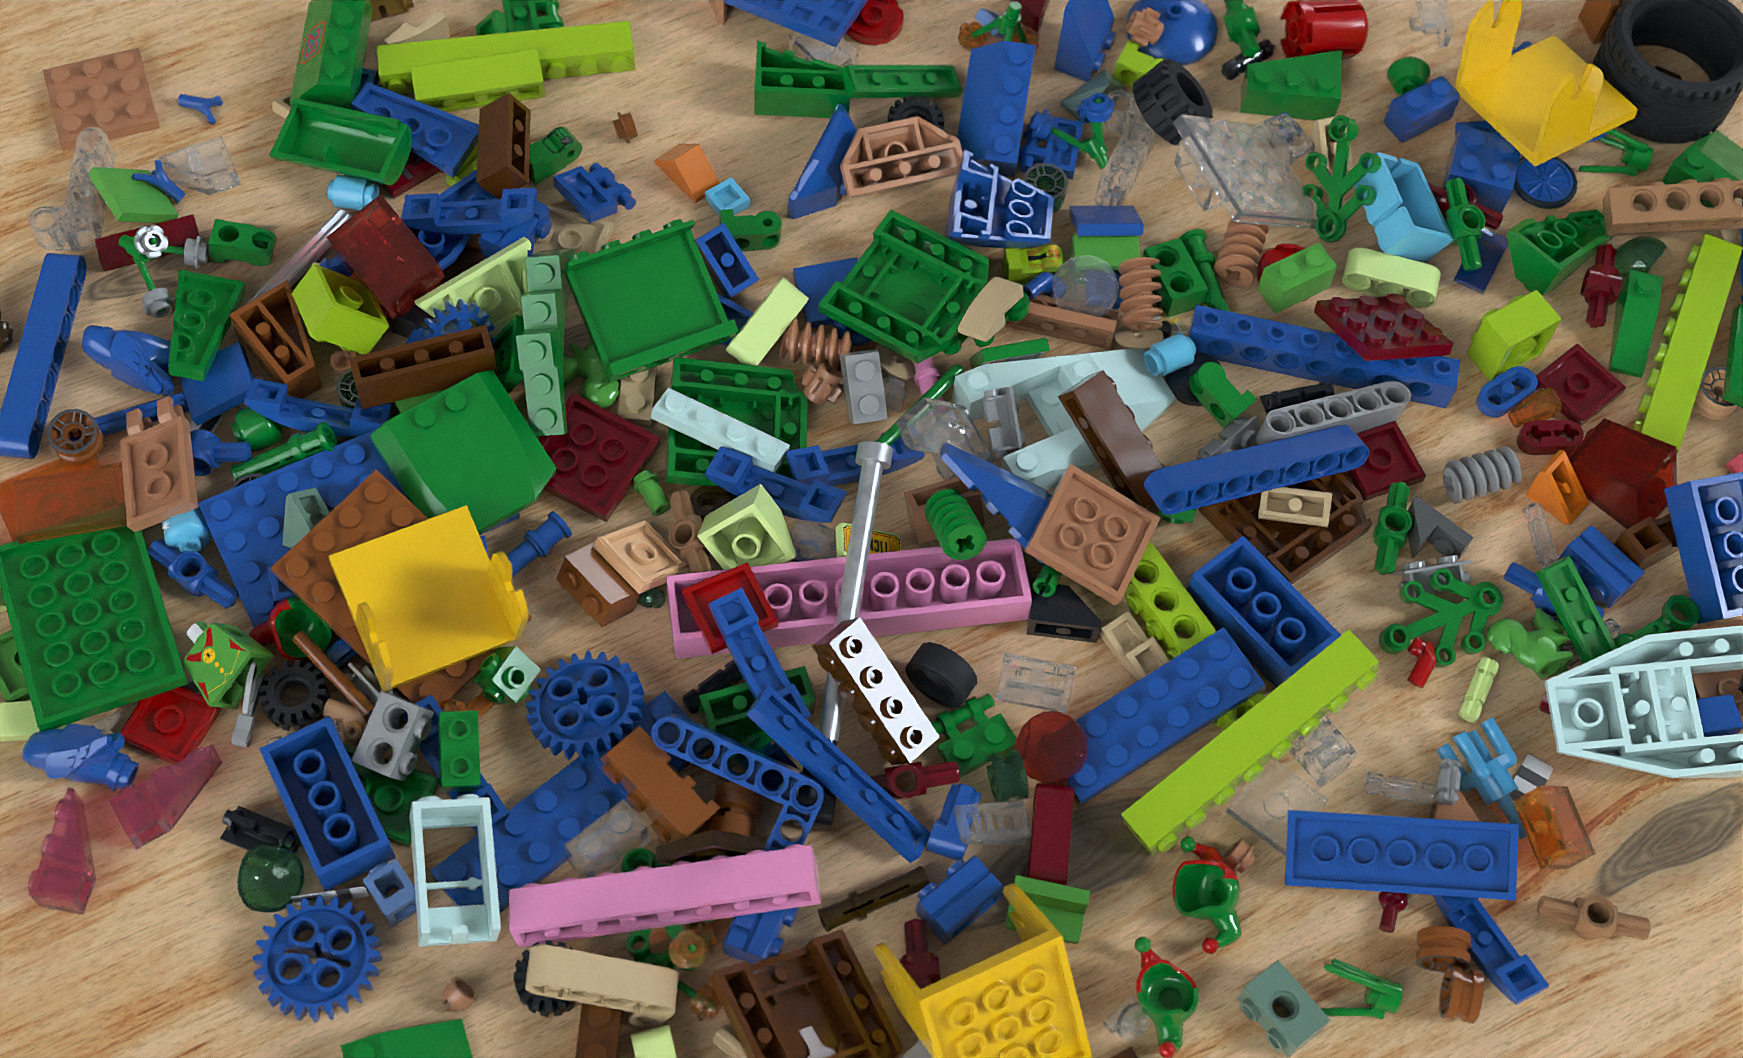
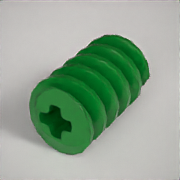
[924,488,986,560]

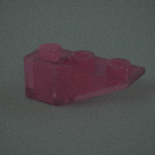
[108,744,222,850]
[28,787,96,915]

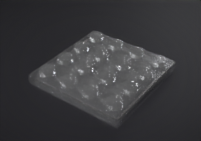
[1173,114,1319,229]

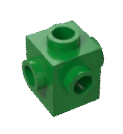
[474,646,541,705]

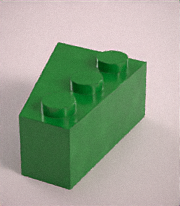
[754,41,850,118]
[1240,50,1342,121]

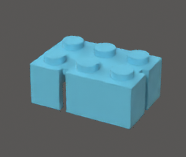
[1354,152,1454,263]

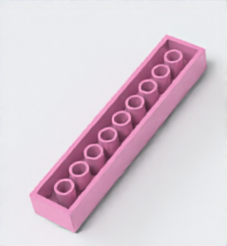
[666,538,1032,659]

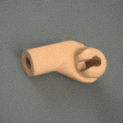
[323,698,367,742]

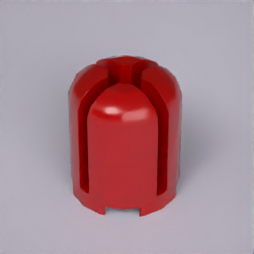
[1280,0,1369,59]

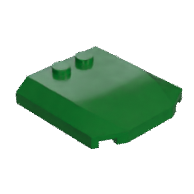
[818,210,989,364]
[665,357,808,486]
[370,370,556,535]

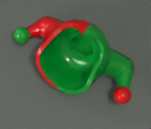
[249,596,332,661]
[1172,836,1242,954]
[1135,936,1199,1058]

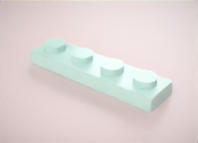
[651,388,790,473]

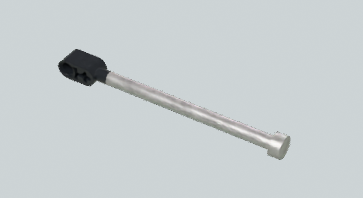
[794,441,893,831]

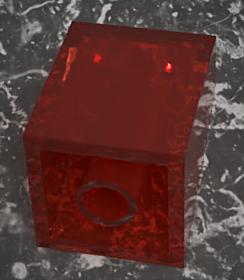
[327,194,445,319]
[1567,418,1678,529]

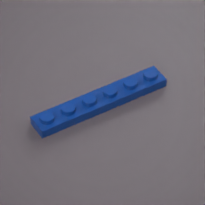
[746,685,931,863]

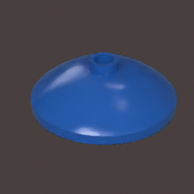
[1126,0,1218,66]

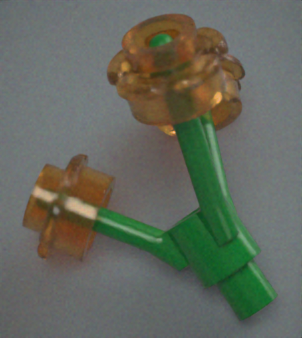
[958,1,1039,52]
[633,922,722,1021]

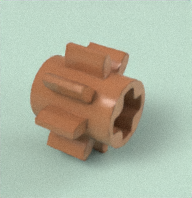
[1125,7,1164,48]
[801,363,844,405]

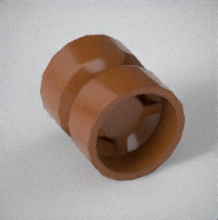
[708,782,763,837]

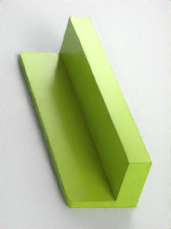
[411,49,546,112]

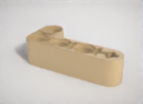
[525,945,679,1028]

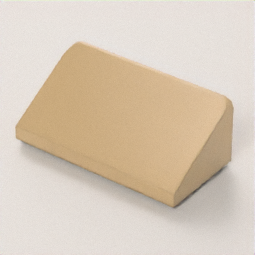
[1258,487,1332,527]

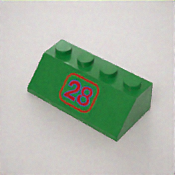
[290,0,373,110]

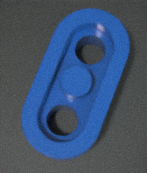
[1476,366,1538,418]

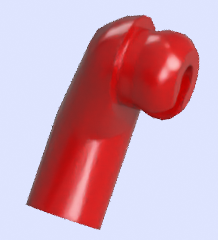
[1407,637,1436,689]

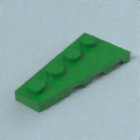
[169,269,245,381]

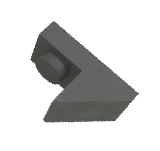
[1407,496,1474,560]

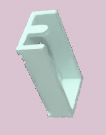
[409,794,501,947]

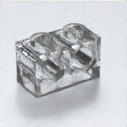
[1290,715,1357,788]

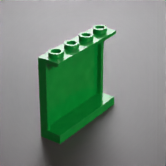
[563,219,739,383]

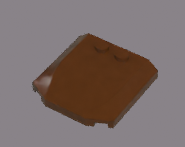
[1198,443,1373,584]
[709,929,903,1058]

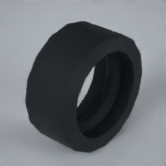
[905,642,977,708]

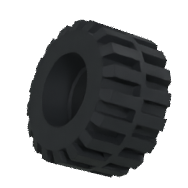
[1132,58,1213,146]

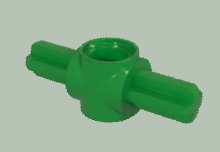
[1223,0,1261,58]
[1445,178,1485,272]
[1373,481,1412,575]

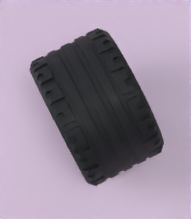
[1592,0,1743,144]

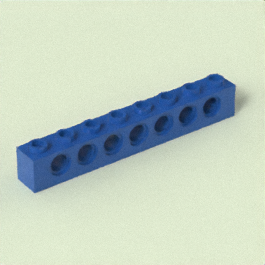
[1188,305,1460,408]

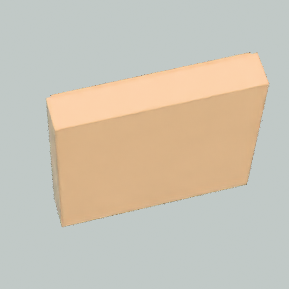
[593,520,690,594]

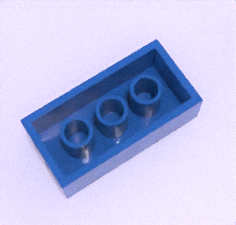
[1186,536,1341,688]
[259,716,396,892]

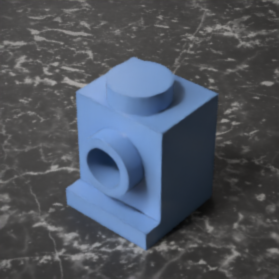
[363,859,417,928]

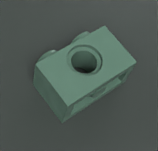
[1237,960,1330,1058]

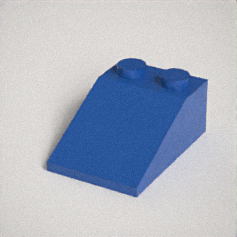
[1054,0,1117,81]

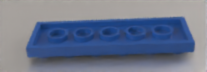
[1041,627,1265,805]
[1285,810,1519,900]

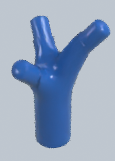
[178,94,223,125]
[132,159,186,203]

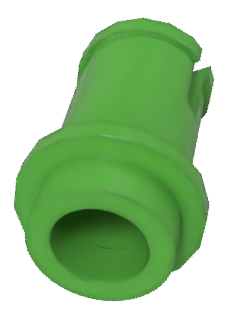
[633,470,671,516]

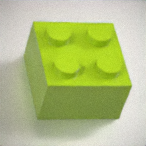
[292,263,389,354]
[1467,290,1562,381]

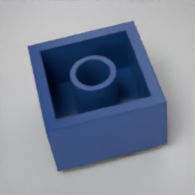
[1442,125,1521,213]

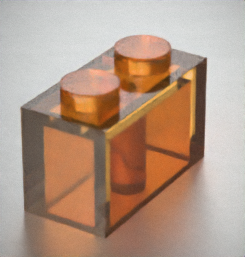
[1513,785,1596,869]

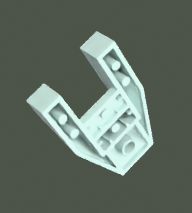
[952,348,1176,490]
[1545,625,1743,778]

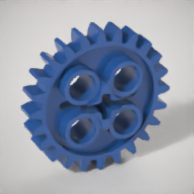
[526,651,646,761]
[252,895,383,1022]

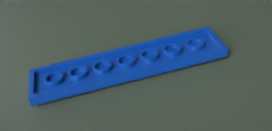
[430,691,711,913]

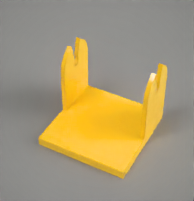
[1454,0,1638,166]
[329,505,529,692]
[873,883,1093,1058]

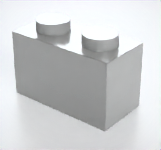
[839,349,888,424]

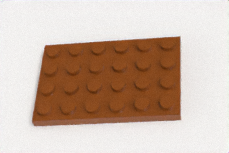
[271,470,532,709]

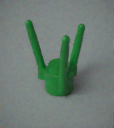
[1579,129,1654,177]
[1321,959,1403,1019]

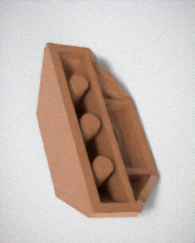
[840,116,963,198]

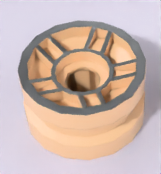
[1693,367,1738,420]

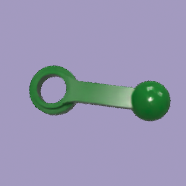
[1613,595,1700,648]

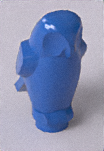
[82,325,174,396]
[22,724,139,791]

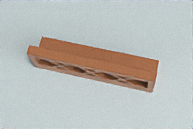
[1004,295,1118,349]

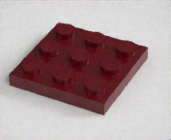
[1314,294,1454,361]
[539,393,661,522]

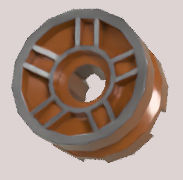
[47,409,103,465]
[1416,926,1471,973]
[1439,965,1484,1024]

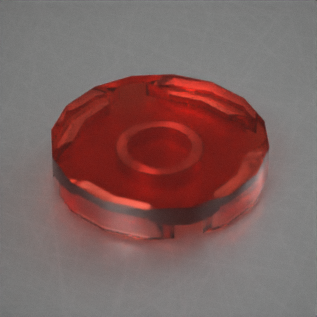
[1016,711,1088,785]

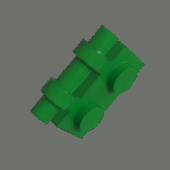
[502,0,564,33]
[931,693,1019,778]

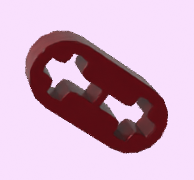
[1516,420,1584,455]

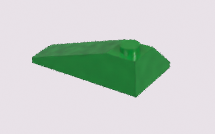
[1506,209,1614,296]

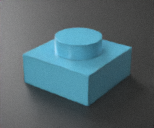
[705,177,750,217]

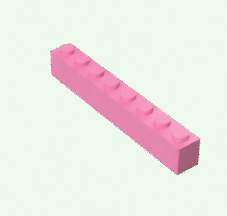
[509,844,821,948]

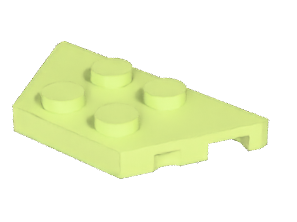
[414,237,531,334]

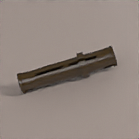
[818,866,930,932]

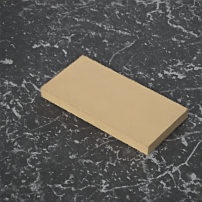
[467,198,614,255]

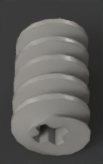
[1443,446,1522,504]

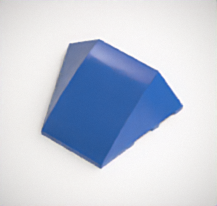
[945,150,1054,249]

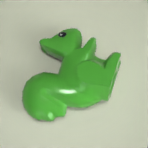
[563,332,620,408]
[1487,608,1574,679]

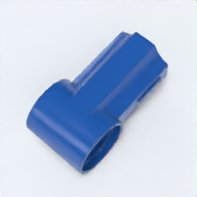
[926,783,982,861]

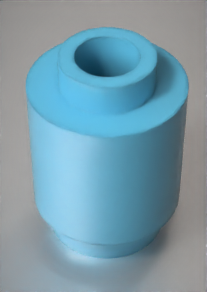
[327,175,379,212]
[1144,333,1196,376]

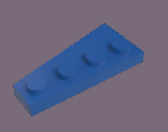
[352,82,479,178]

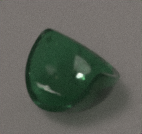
[1614,236,1667,283]
[237,845,304,913]

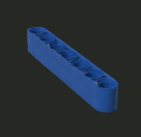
[0,253,87,459]
[1144,425,1369,515]

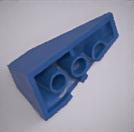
[380,169,497,279]
[940,442,1052,564]

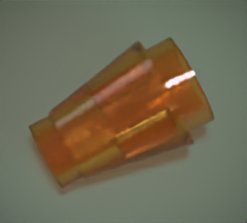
[1508,387,1562,428]

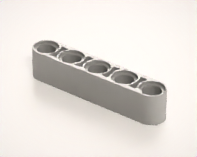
[1256,381,1411,445]

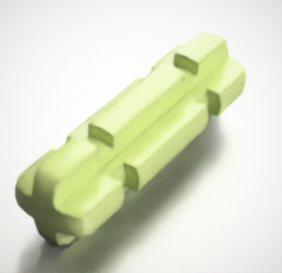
[1458,657,1499,723]

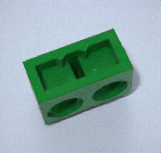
[1143,238,1208,318]
[438,710,481,793]

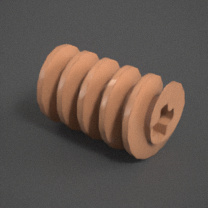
[1214,213,1269,288]
[1119,257,1162,330]
[780,319,853,369]

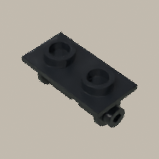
[1260,381,1334,415]
[220,806,301,867]

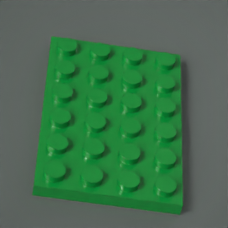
[0,507,189,731]

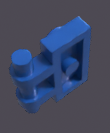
[1019,116,1084,180]
[554,163,636,223]

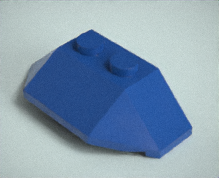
[788,103,857,219]

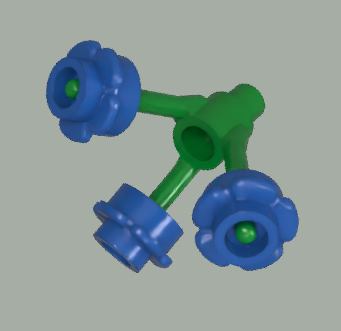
[1028,93,1114,169]

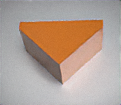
[655,143,720,204]
[1526,450,1589,525]

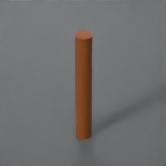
[292,631,375,718]

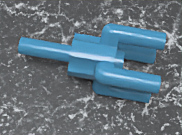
[1436,717,1533,839]

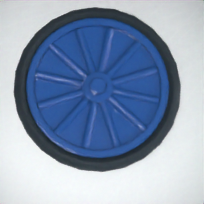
[1514,157,1577,209]

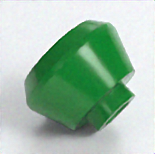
[1387,56,1430,95]

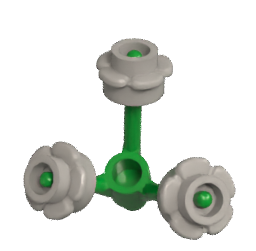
[119,225,209,318]

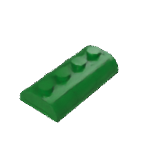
[269,98,412,185]

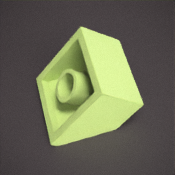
[697,484,796,570]

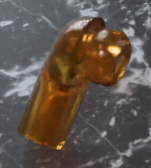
[439,693,495,719]

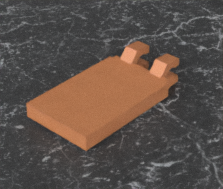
[120,396,198,532]

